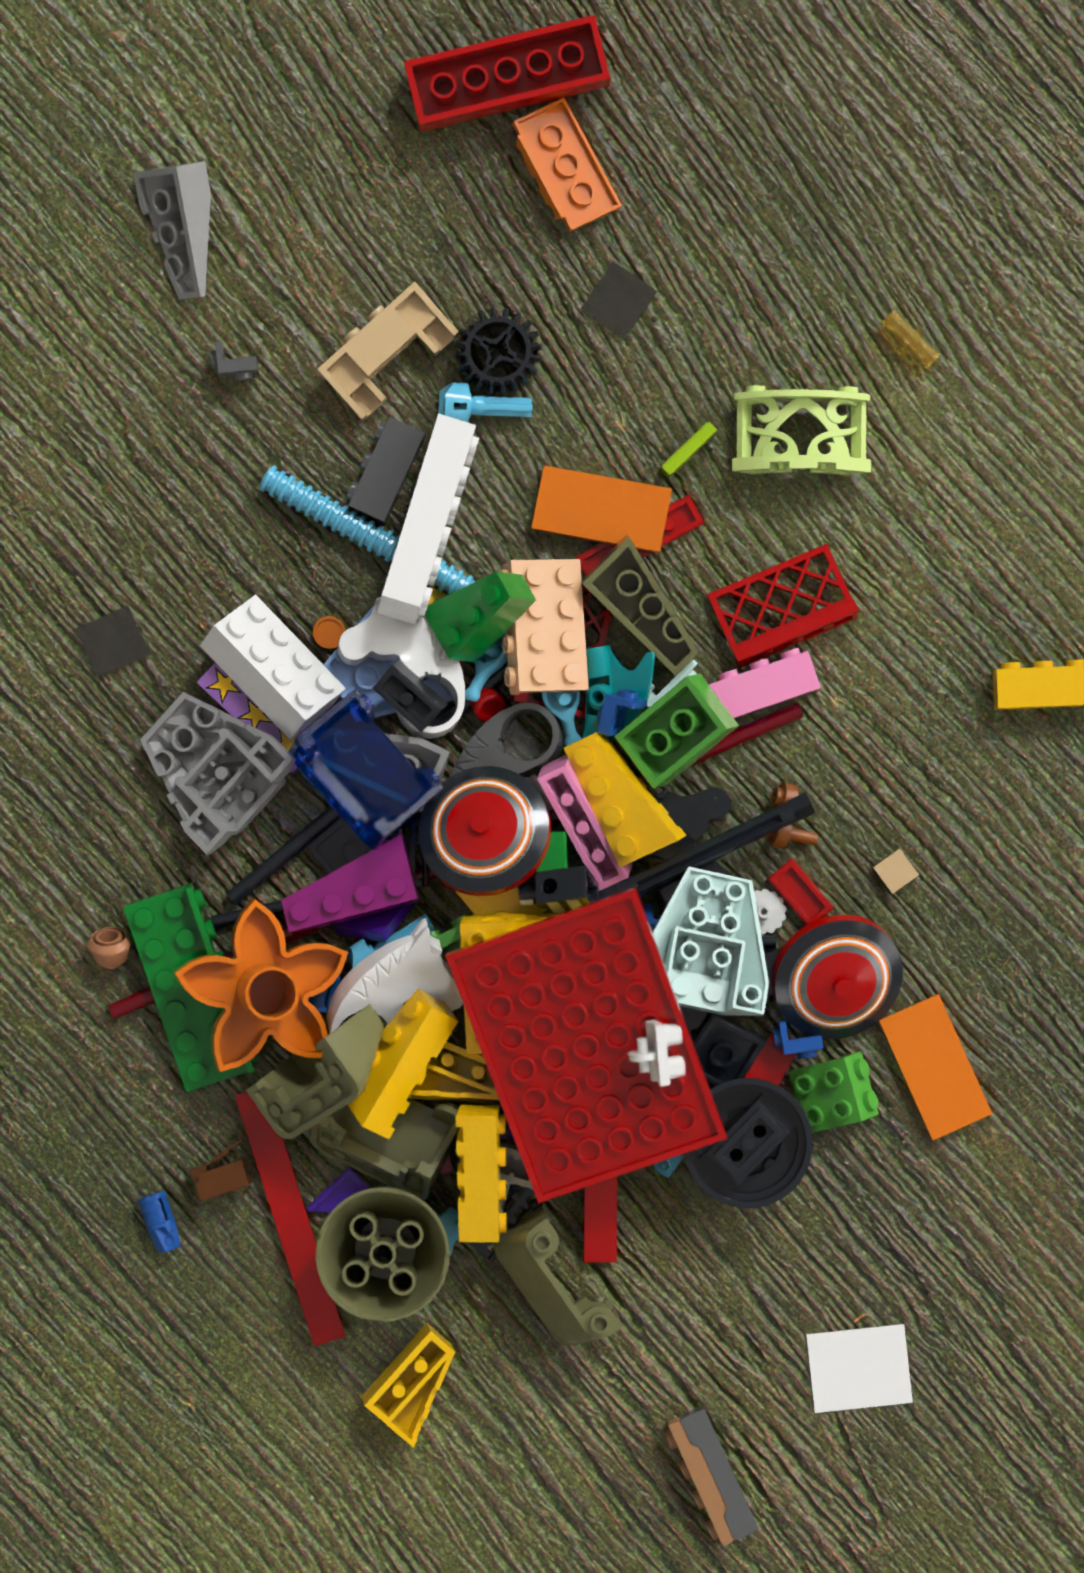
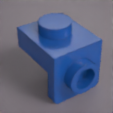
[597,688,647,736]
[773,1021,824,1059]

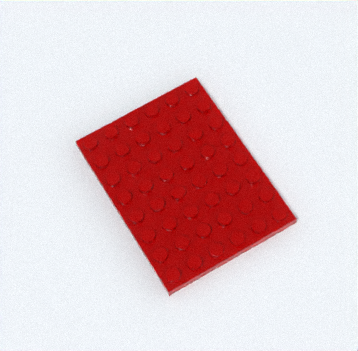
[446,887,727,1203]

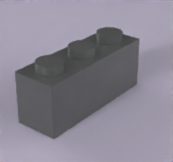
[346,417,426,525]

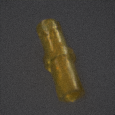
[881,309,941,369]

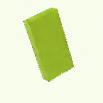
[661,422,717,479]

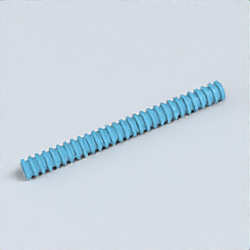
[260,465,475,595]

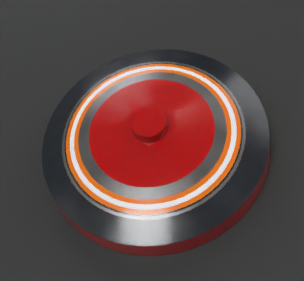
[418,766,551,896]
[772,915,903,1039]

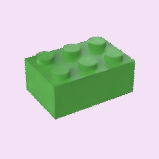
[614,674,739,789]

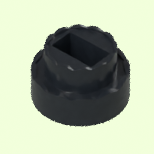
[684,1078,813,1208]

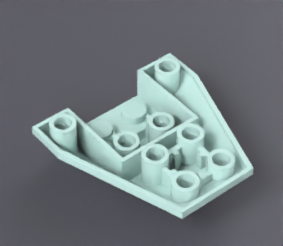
[652,867,769,1016]

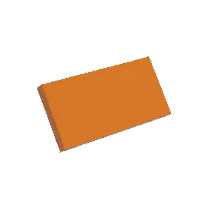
[531,465,672,554]
[879,994,992,1141]

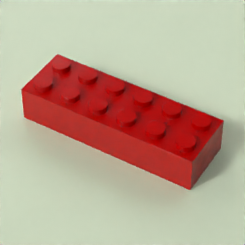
[404,15,611,133]

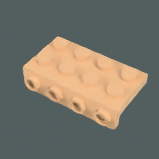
[499,559,589,695]

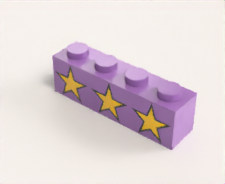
[197,662,315,774]

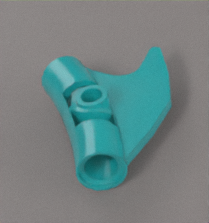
[582,645,655,742]

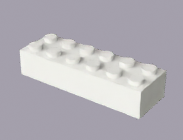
[377,413,479,625]

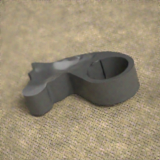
[449,702,564,778]

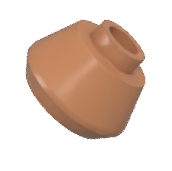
[87,927,132,969]

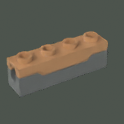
[664,1405,759,1546]

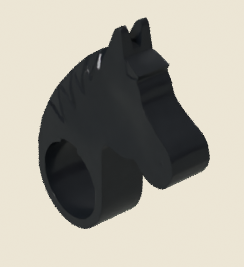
[646,787,733,904]

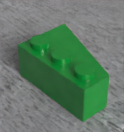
[425,572,536,662]

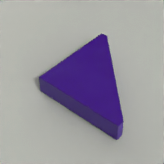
[334,903,416,942]
[306,1166,371,1212]

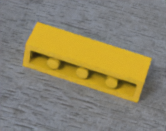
[993,659,1084,710]

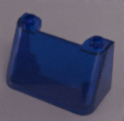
[289,689,443,850]

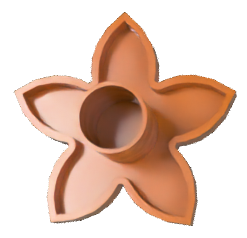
[173,899,348,1072]

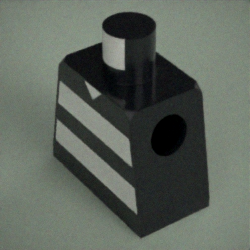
[519,866,599,913]

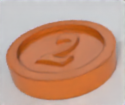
[313,616,346,649]

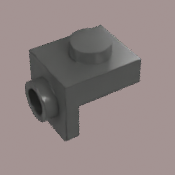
[210,341,260,382]

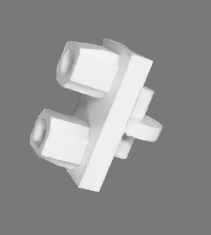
[628,1020,685,1086]

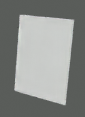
[806,1324,913,1413]

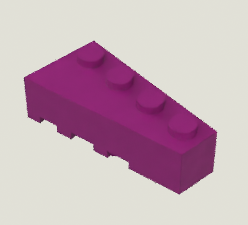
[281,835,421,935]

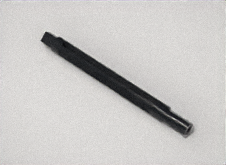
[599,792,815,900]

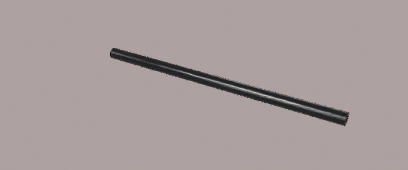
[226,665,506,905]

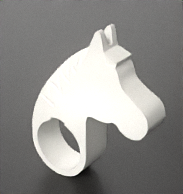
[337,597,465,739]
[326,918,463,1034]

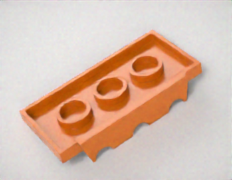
[512,97,622,233]

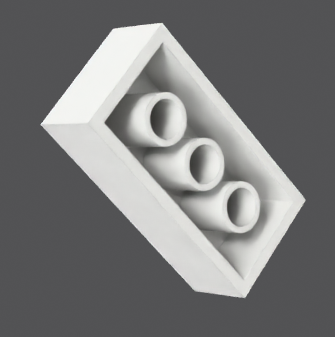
[200,595,346,740]

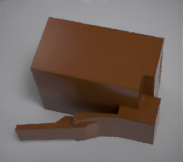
[189,1138,252,1201]

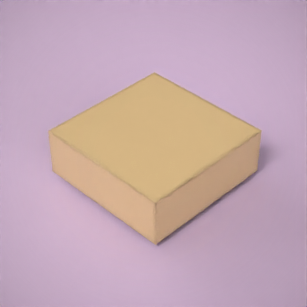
[872,848,919,894]

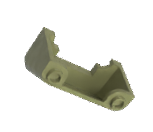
[246,1004,383,1140]
[310,1099,460,1200]
[494,1205,623,1345]

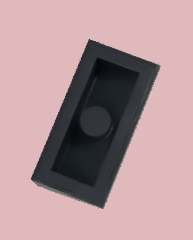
[373,660,447,732]

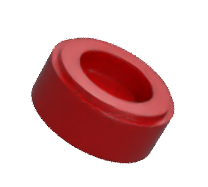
[471,688,505,722]

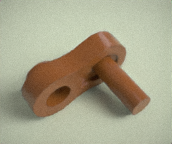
[767,782,818,849]

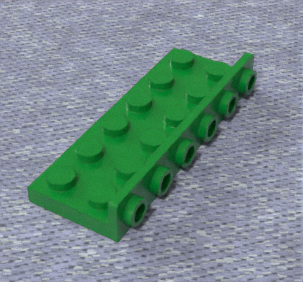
[123,883,259,1092]

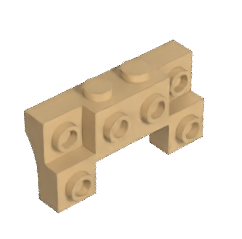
[317,282,459,421]

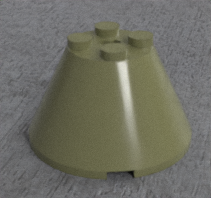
[316,1187,450,1322]

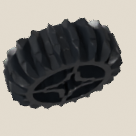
[454,307,542,396]

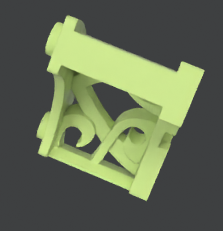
[732,385,871,475]

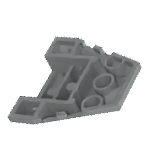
[140,692,296,855]

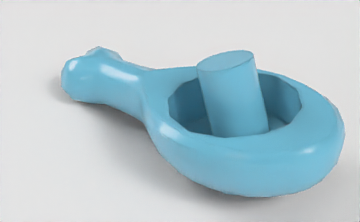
[465,632,508,702]
[542,691,582,747]

